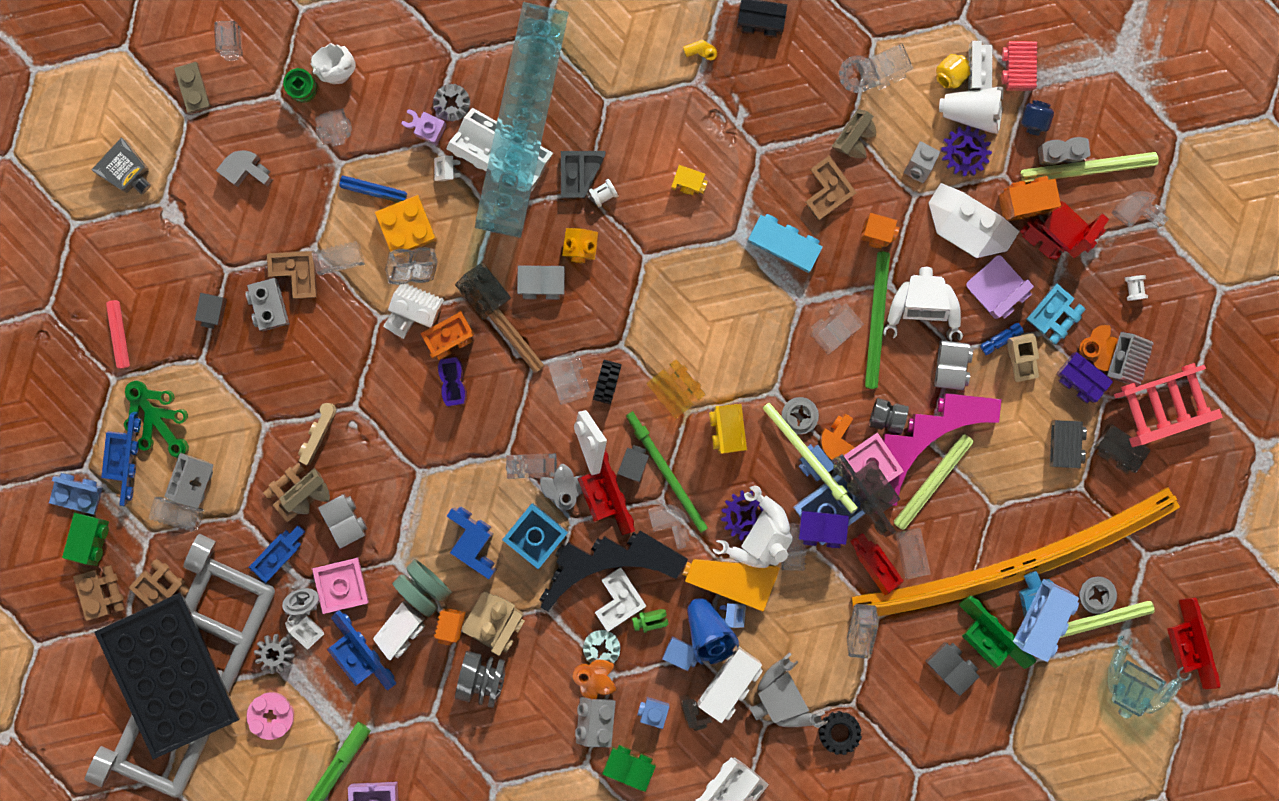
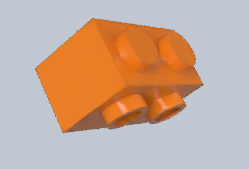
[860,213,900,249]

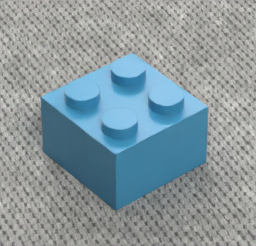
[502,503,568,569]

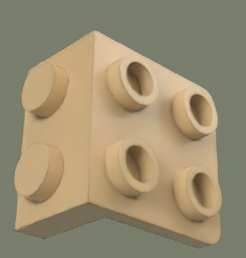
[462,592,525,655]

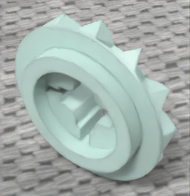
[583,630,620,663]

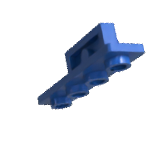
[101,412,141,506]
[327,610,396,691]

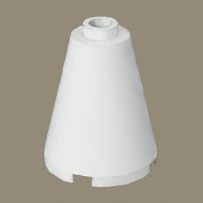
[939,87,1003,134]

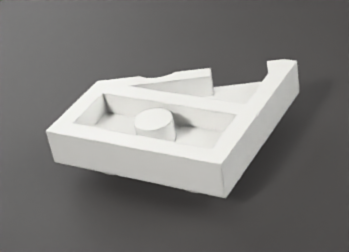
[574,410,607,475]

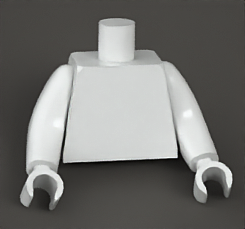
[884,267,963,341]
[713,486,792,568]

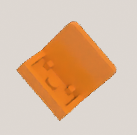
[420,311,475,360]

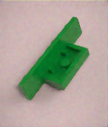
[959,596,1037,669]

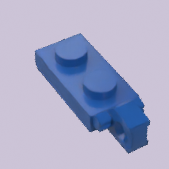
[248,525,306,583]

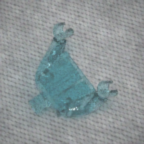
[1108,636,1191,718]

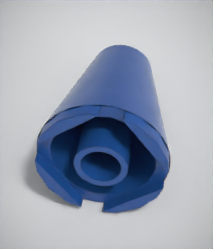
[687,598,739,664]

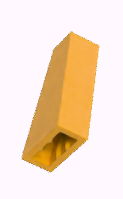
[682,559,780,612]

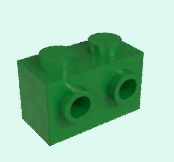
[62,513,109,566]

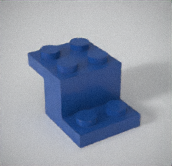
[447,507,497,579]

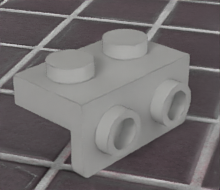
[575,697,616,747]

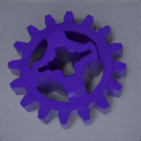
[940,126,992,177]
[721,490,763,540]

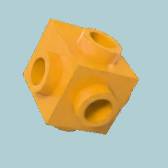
[562,228,598,263]

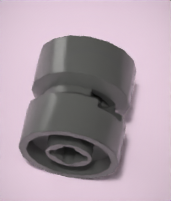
[869,398,909,435]

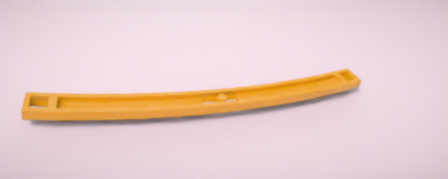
[851,487,1180,620]

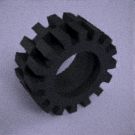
[593,360,622,405]
[819,711,862,755]

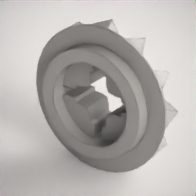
[433,84,470,121]
[782,397,819,434]
[1079,576,1117,614]
[282,588,320,618]

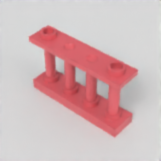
[1114,363,1223,447]

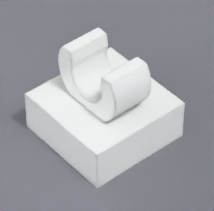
[434,156,460,182]
[383,312,415,339]

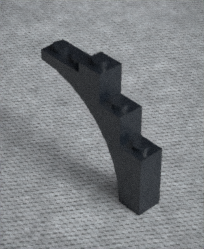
[539,530,688,612]

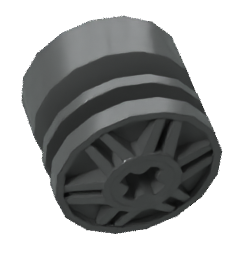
[455,651,506,708]

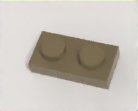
[174,62,211,114]

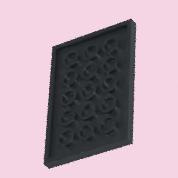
[94,592,240,760]

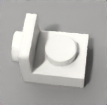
[285,614,324,650]

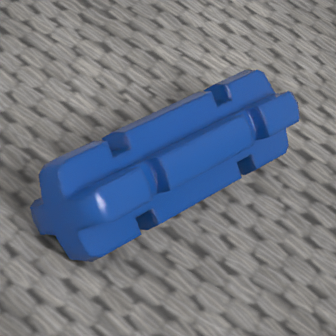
[980,323,1024,355]

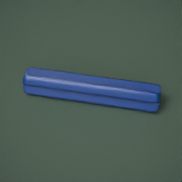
[339,176,407,203]

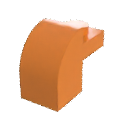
[820,414,855,468]

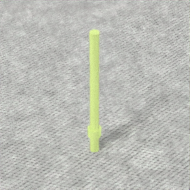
[763,403,858,514]

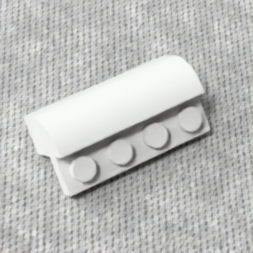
[446,108,553,194]
[696,757,769,801]

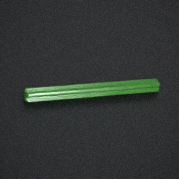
[865,251,890,389]

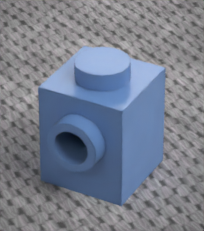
[799,444,835,481]
[637,697,669,729]

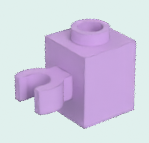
[402,110,447,146]

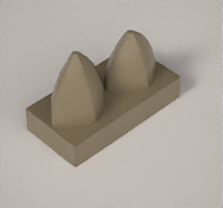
[832,109,876,158]
[279,468,330,514]

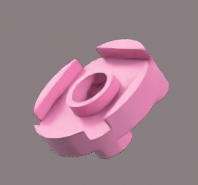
[247,692,294,740]

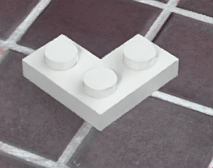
[595,567,646,632]

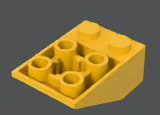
[709,404,747,454]

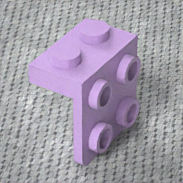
[966,256,1034,319]

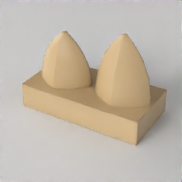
[473,595,515,647]

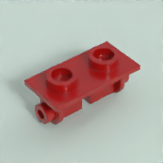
[1020,217,1065,261]

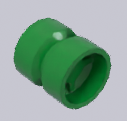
[283,68,318,103]

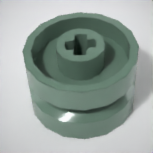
[392,559,452,617]

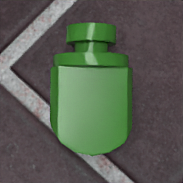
[632,609,669,633]

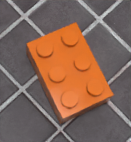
[998,176,1061,222]

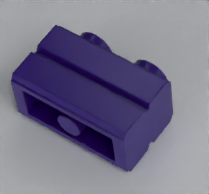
[1056,352,1113,404]

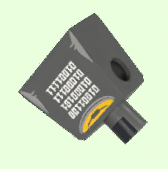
[91,137,151,195]

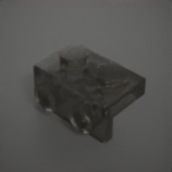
[455,262,511,320]

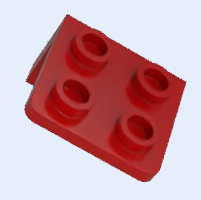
[1042,201,1109,259]

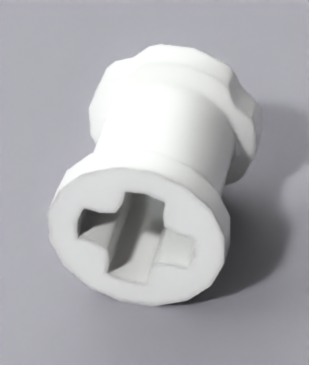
[589,179,619,208]
[1124,275,1148,301]

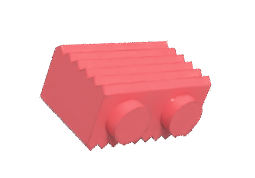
[1001,41,1037,91]

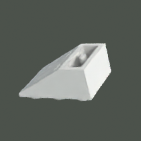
[373,601,426,660]

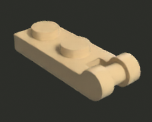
[298,403,337,465]

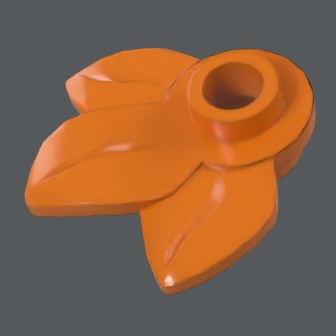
[1079,325,1118,371]
[572,659,616,699]

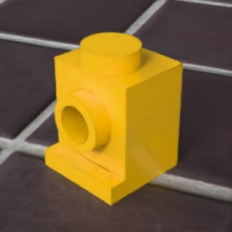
[671,165,708,196]

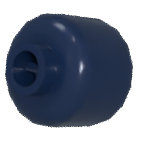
[1021,100,1054,136]

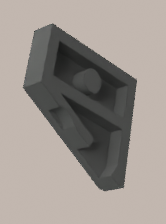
[561,151,606,198]

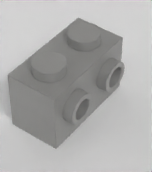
[246,278,290,331]

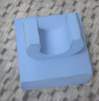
[720,603,746,628]

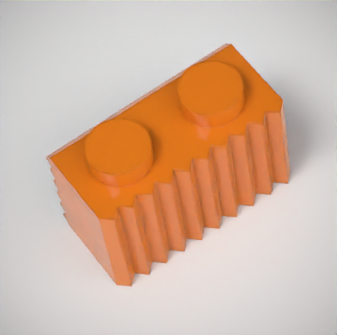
[434,607,466,646]

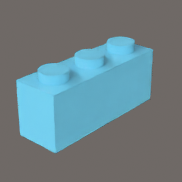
[747,214,823,273]

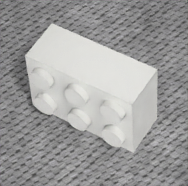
[697,646,763,723]

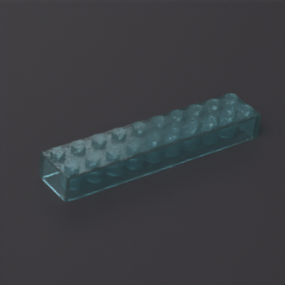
[475,2,569,238]

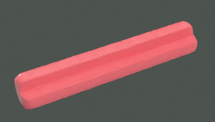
[106,300,130,369]

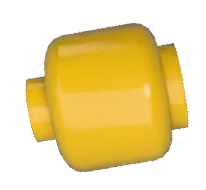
[936,54,971,89]

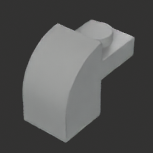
[216,150,273,187]

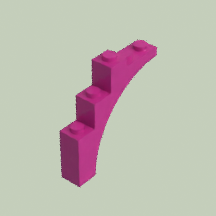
[882,394,1002,506]

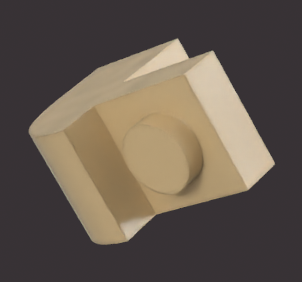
[1008,333,1039,382]

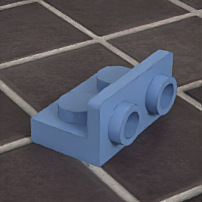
[49,473,103,515]

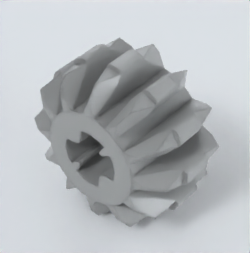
[254,634,295,674]

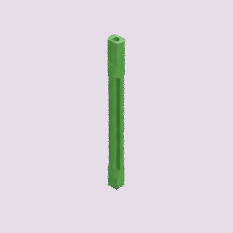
[306,722,371,801]

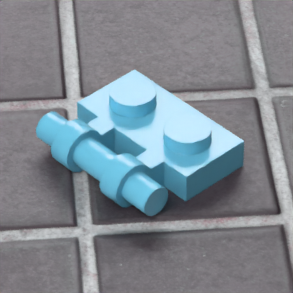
[1026,284,1086,345]

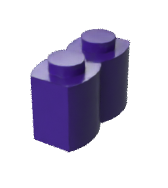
[438,357,467,406]
[798,511,849,548]

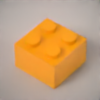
[375,195,437,257]

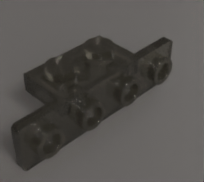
[832,454,900,537]

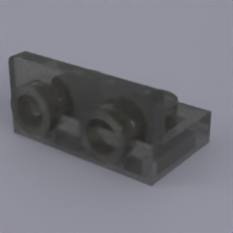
[679,694,712,731]

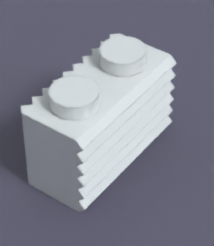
[388,282,444,328]

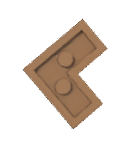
[805,156,857,221]
[267,251,317,299]

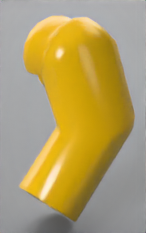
[683,40,717,61]

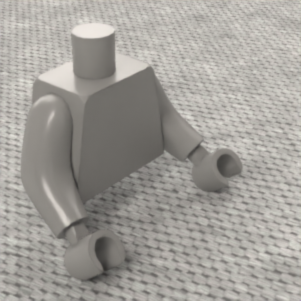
[750,653,828,728]

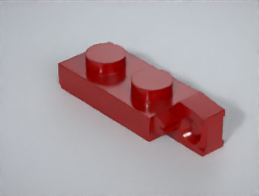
[850,533,904,596]

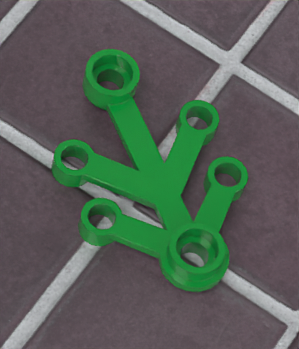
[124,380,189,458]

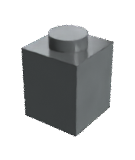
[195,293,227,329]
[617,445,649,482]

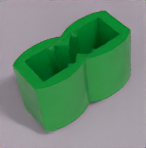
[602,745,656,792]

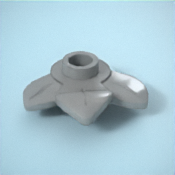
[540,464,583,510]

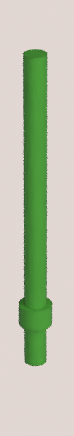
[626,411,708,533]

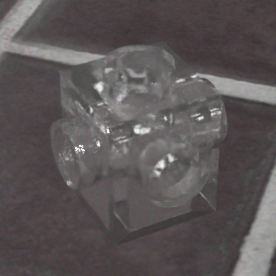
[315,108,352,147]

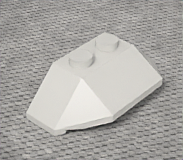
[928,183,1019,258]

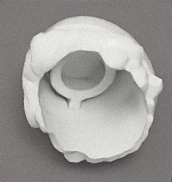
[311,43,356,84]

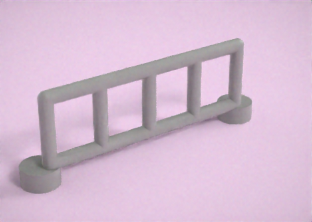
[84,534,275,798]

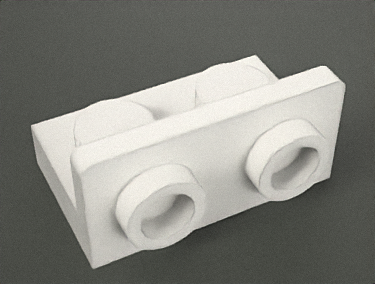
[968,41,992,91]

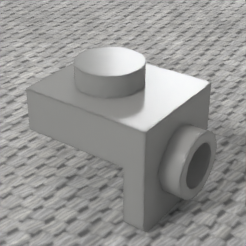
[904,141,940,183]

